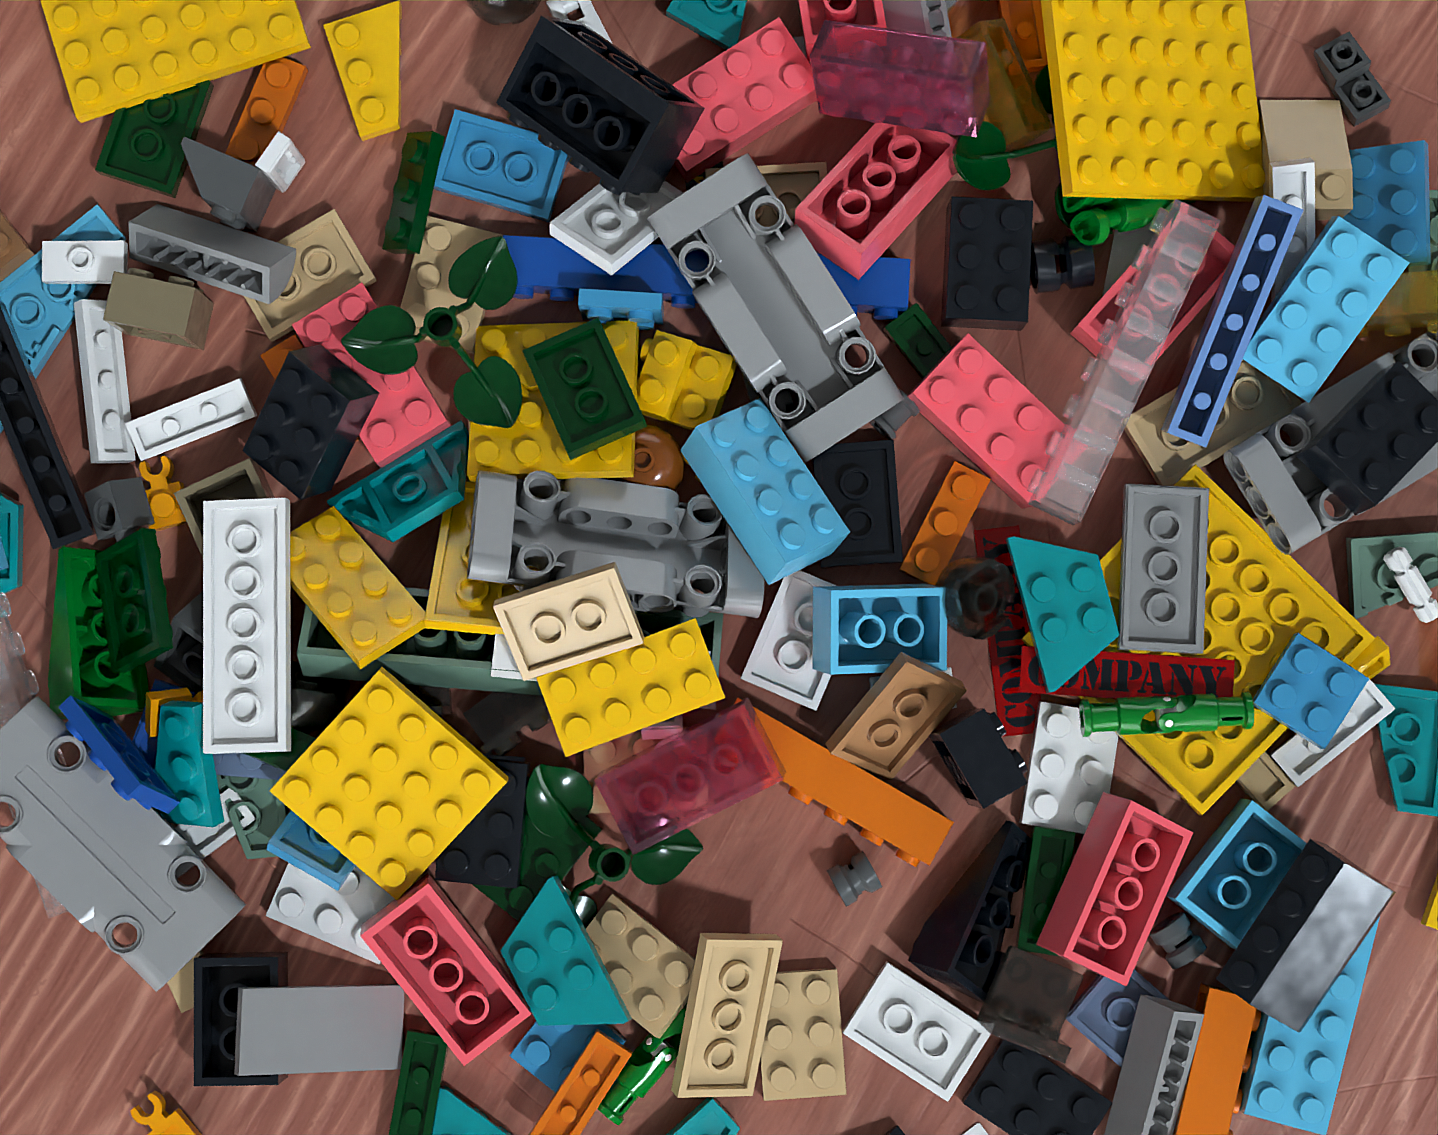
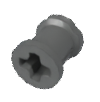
[869,389,920,440]

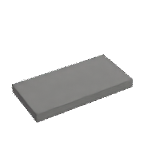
[1117,484,1209,654]
[234,984,404,1076]

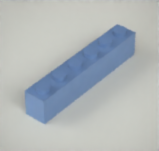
[1161,195,1303,447]

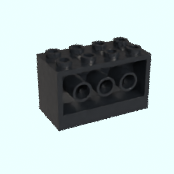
[496,15,705,196]

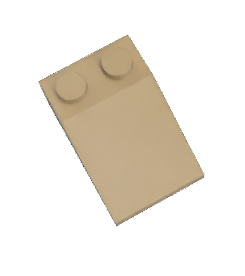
[1258,100,1353,220]

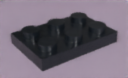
[812,440,903,568]
[435,758,530,889]
[961,1032,1112,1135]

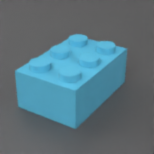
[812,584,948,675]
[1166,798,1307,949]

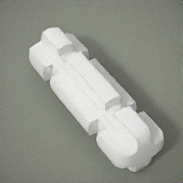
[1384,546,1438,623]

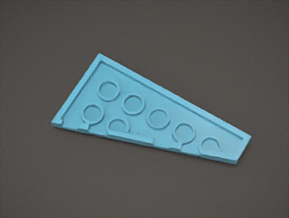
[0,204,127,434]

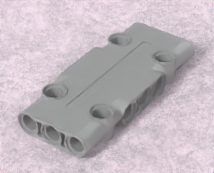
[647,153,904,463]
[1224,326,1438,555]
[467,470,764,618]
[0,696,246,992]

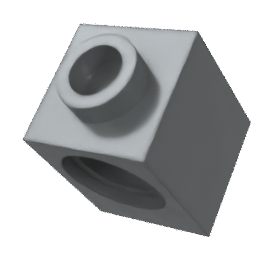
[84,477,155,543]

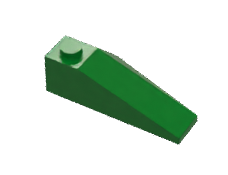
[48,546,149,719]

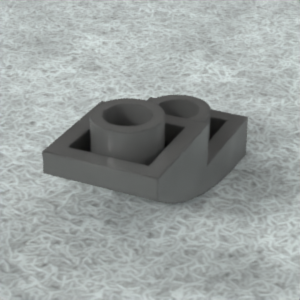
[1314,32,1391,127]

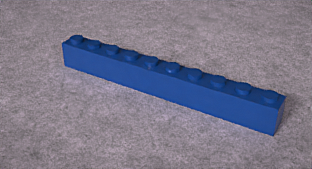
[503,235,911,320]

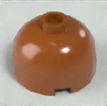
[606,425,685,492]

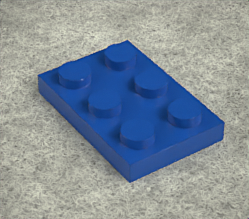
[59,695,180,814]

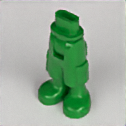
[1063,197,1196,246]

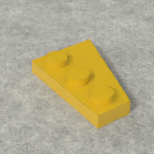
[323,0,402,141]

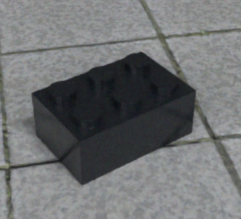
[941,196,1033,331]
[242,344,379,500]
[1296,360,1438,515]
[929,708,1028,809]
[194,952,288,1086]

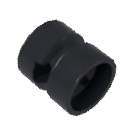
[1030,235,1095,294]

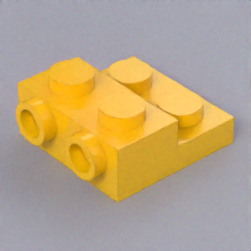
[636,330,737,430]

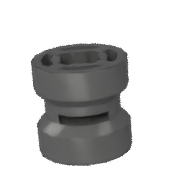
[827,851,882,907]
[1149,911,1207,969]

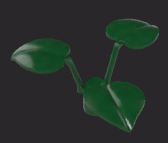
[952,64,1113,235]
[341,236,522,429]
[526,764,703,929]

